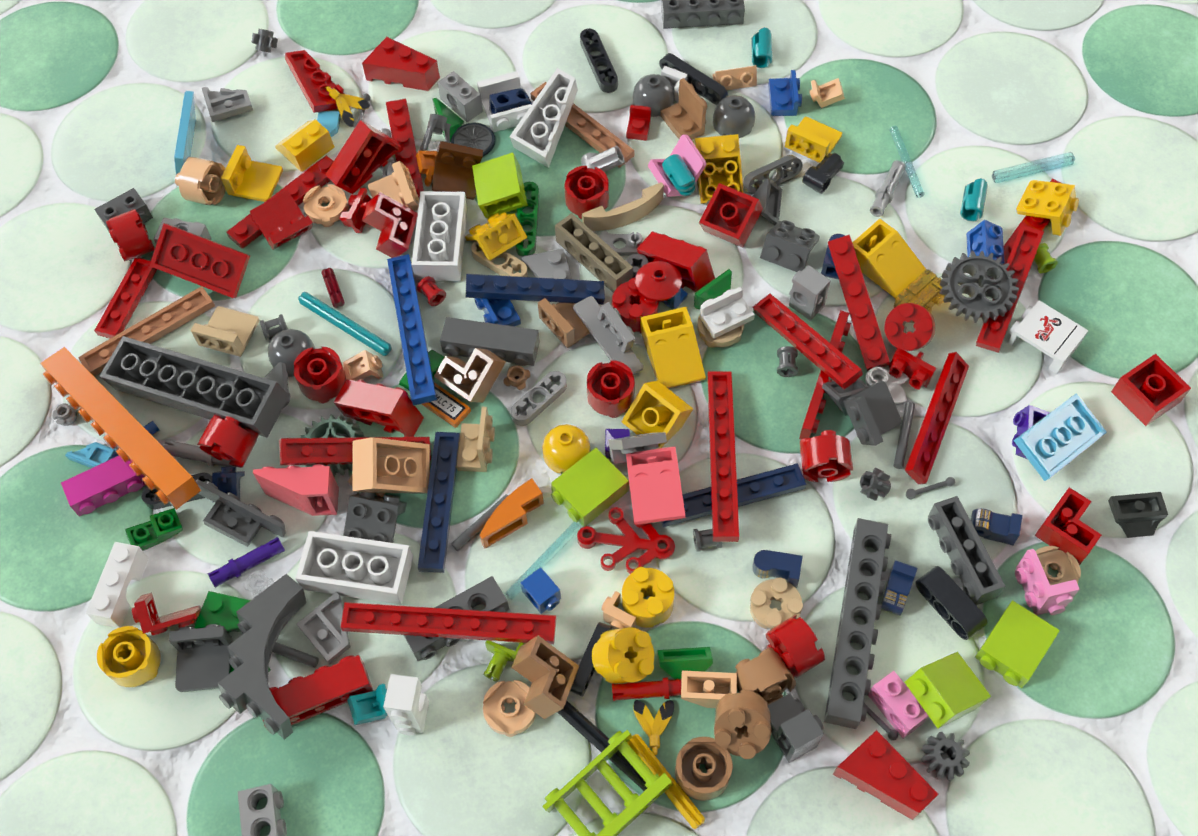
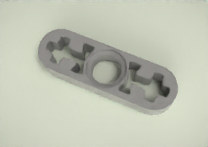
[511,371,567,426]

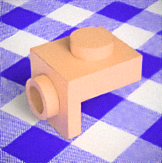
[809,78,845,108]
[601,591,636,630]

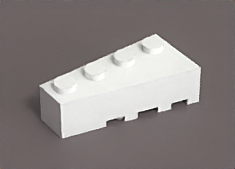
[510,68,578,168]

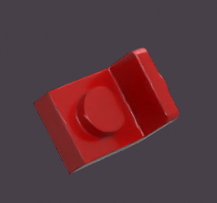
[626,105,651,141]

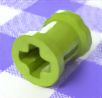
[1034,243,1058,274]

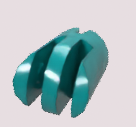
[751,27,772,68]
[662,154,695,196]
[960,178,988,221]

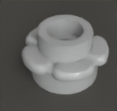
[52,403,77,426]

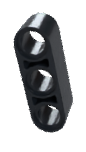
[915,566,988,640]

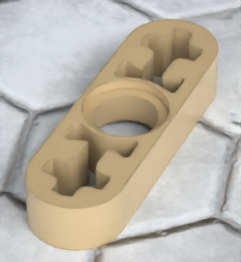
[471,240,528,277]

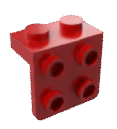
[132,592,201,636]

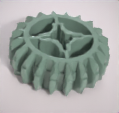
[300,414,365,477]

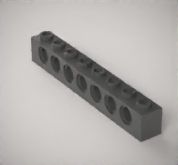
[824,518,891,729]

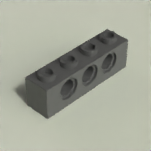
[403,576,510,661]

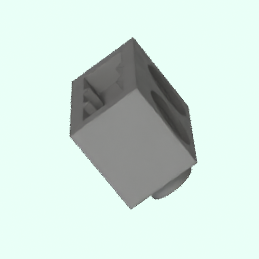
[238,784,287,836]

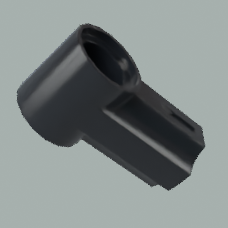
[802,152,844,194]

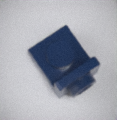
[212,466,245,499]

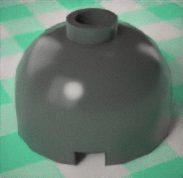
[633,74,674,117]
[712,95,755,138]
[268,329,315,377]

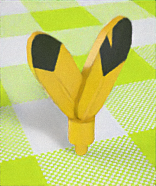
[326,87,370,127]
[633,700,674,756]

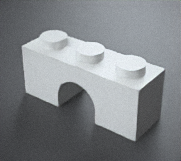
[86,542,149,628]
[383,674,429,736]

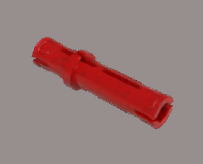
[612,677,682,701]

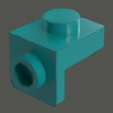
[347,684,388,725]

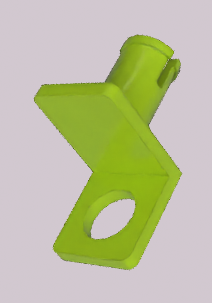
[483,640,525,682]

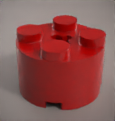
[564,166,609,219]
[106,209,155,262]
[612,278,659,334]
[884,303,935,351]
[294,346,346,404]
[587,360,635,418]
[197,415,259,468]
[800,430,853,482]
[765,615,825,678]

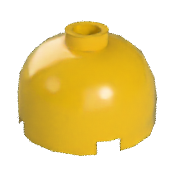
[542,424,591,474]

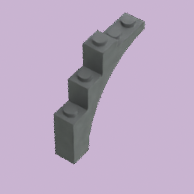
[218,574,307,740]

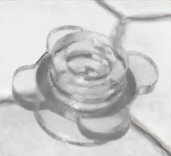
[243,570,274,598]

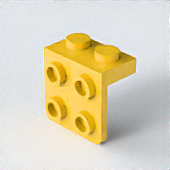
[1016,180,1079,236]

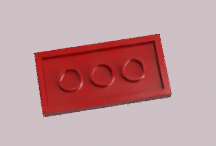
[149,223,250,298]

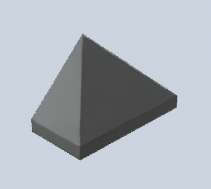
[752,178,782,225]
[822,378,869,416]

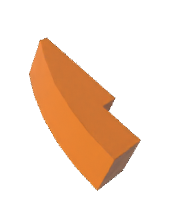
[480,478,544,549]

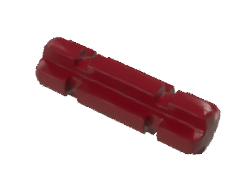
[321,268,345,308]

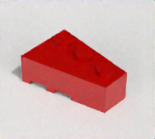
[362,36,440,91]
[325,120,404,194]
[637,231,715,292]
[333,379,424,437]
[833,730,939,820]

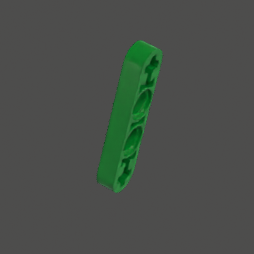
[515,181,539,257]

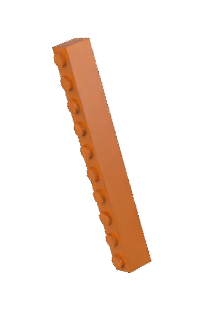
[40,347,201,510]

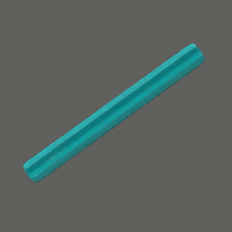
[298,292,392,356]

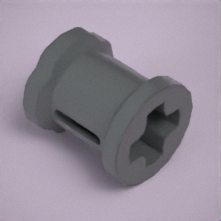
[260,314,288,341]
[777,346,798,377]
[693,529,722,552]

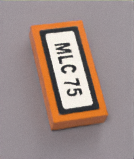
[422,383,471,428]

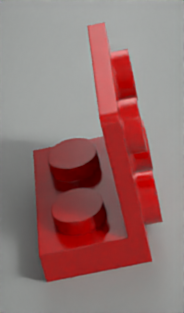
[250,191,313,250]

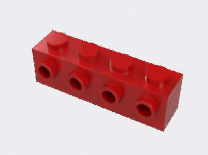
[263,655,374,734]

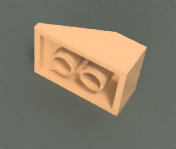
[353,437,430,494]

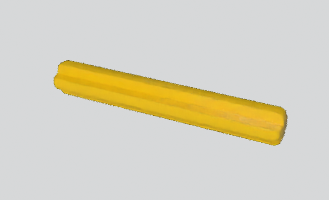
[627,734,705,829]

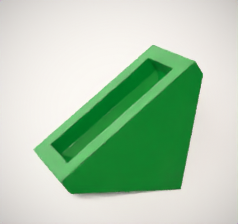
[432,98,465,142]
[694,269,732,309]
[657,647,713,679]

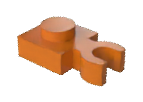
[416,150,437,187]

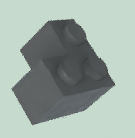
[768,693,824,763]

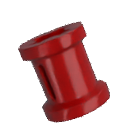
[417,276,446,306]

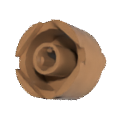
[735,648,796,705]
[714,690,771,759]
[675,737,733,801]

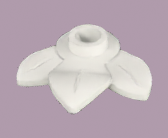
[865,367,908,404]

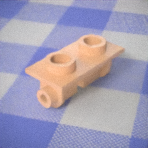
[713,65,757,90]

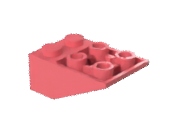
[626,447,686,525]
[253,464,339,516]

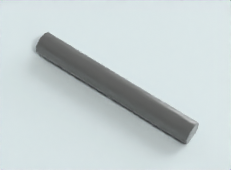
[893,402,915,469]
[451,494,508,551]
[272,642,319,668]

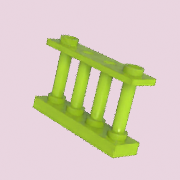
[542,730,673,836]

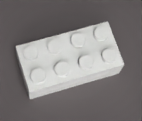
[412,191,468,281]
[295,531,413,605]

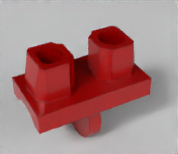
[340,188,372,233]
[889,348,937,390]

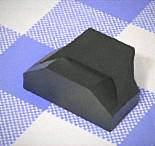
[1108,492,1168,538]

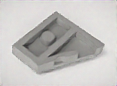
[202,87,253,122]
[521,249,572,279]
[297,592,350,665]

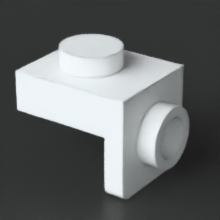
[661,66,687,102]

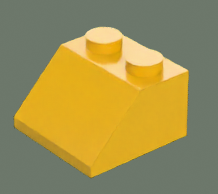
[275,119,335,172]
[621,380,693,449]

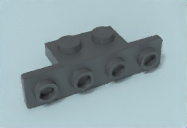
[196,479,286,547]

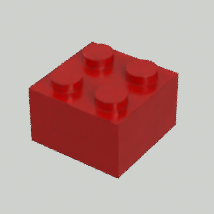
[699,183,763,248]
[1111,353,1191,426]

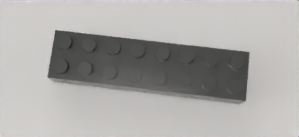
[99,336,290,438]

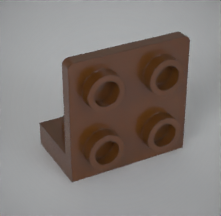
[432,141,483,200]

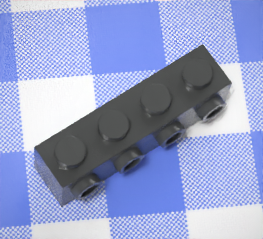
[661,0,745,29]
[440,317,540,366]
[928,496,1006,605]

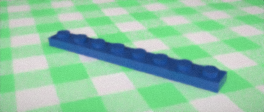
[387,254,437,406]

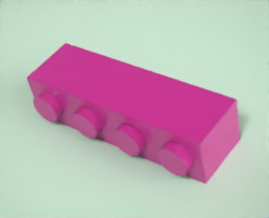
[61,456,146,516]

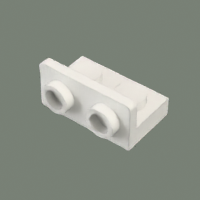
[700,287,755,339]

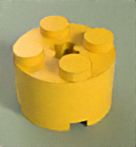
[622,567,674,628]
[97,626,161,687]
[592,627,654,684]

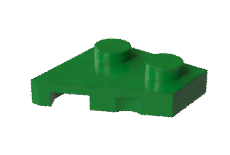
[194,591,251,633]

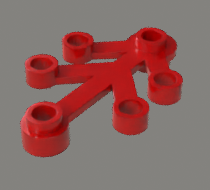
[577,507,675,574]

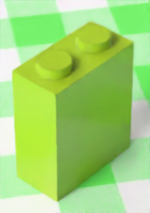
[472,152,527,219]
[551,448,629,527]
[975,600,1060,688]
[904,651,991,729]

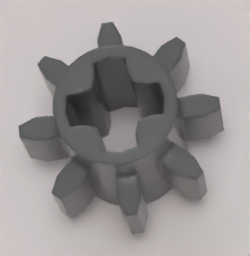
[251,28,278,53]
[860,468,891,501]

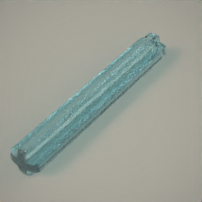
[991,152,1075,183]

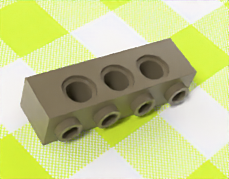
[555,213,633,293]

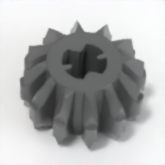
[921,732,970,781]

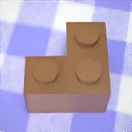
[434,348,506,403]
[511,635,579,719]

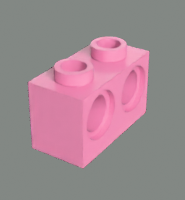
[868,671,929,739]

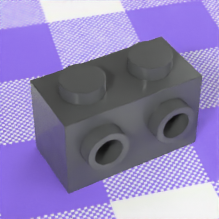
[94,188,153,232]

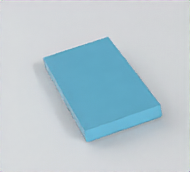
[174,91,196,175]
[1013,393,1107,481]

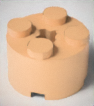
[175,157,226,205]

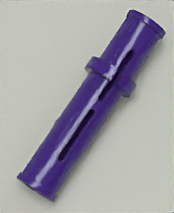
[207,537,285,588]

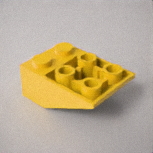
[693,134,744,204]
[852,219,928,301]
[641,307,706,389]

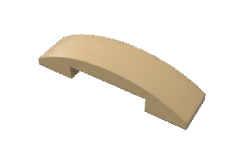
[582,182,664,231]

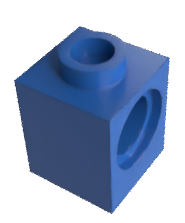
[520,567,561,614]

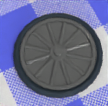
[451,123,496,156]

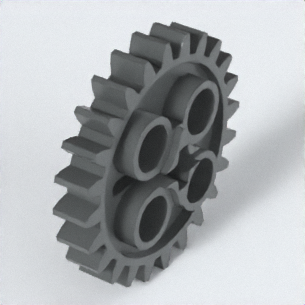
[939,251,1019,323]

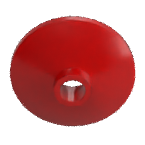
[635,261,682,301]

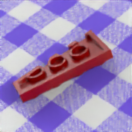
[285,50,344,113]

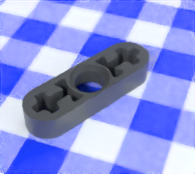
[743,155,803,194]

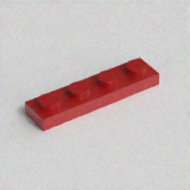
[94,257,157,339]

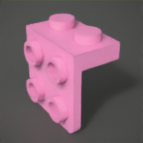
[648,135,706,197]
[1015,549,1080,615]

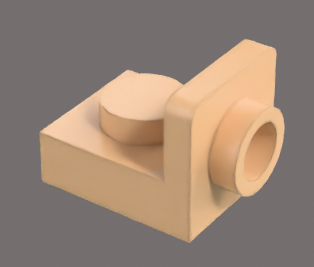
[343,350,383,381]

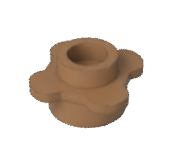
[503,366,531,390]

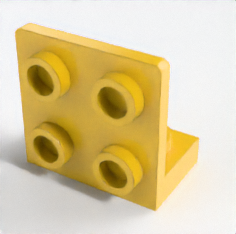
[785,116,842,163]
[221,145,283,202]
[465,212,527,260]

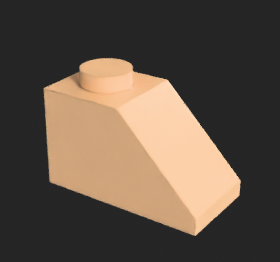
[681,671,737,708]

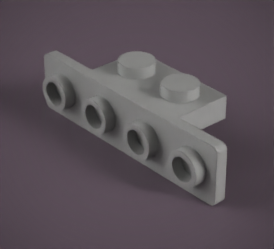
[573,296,644,375]

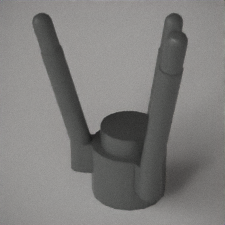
[419,114,451,151]

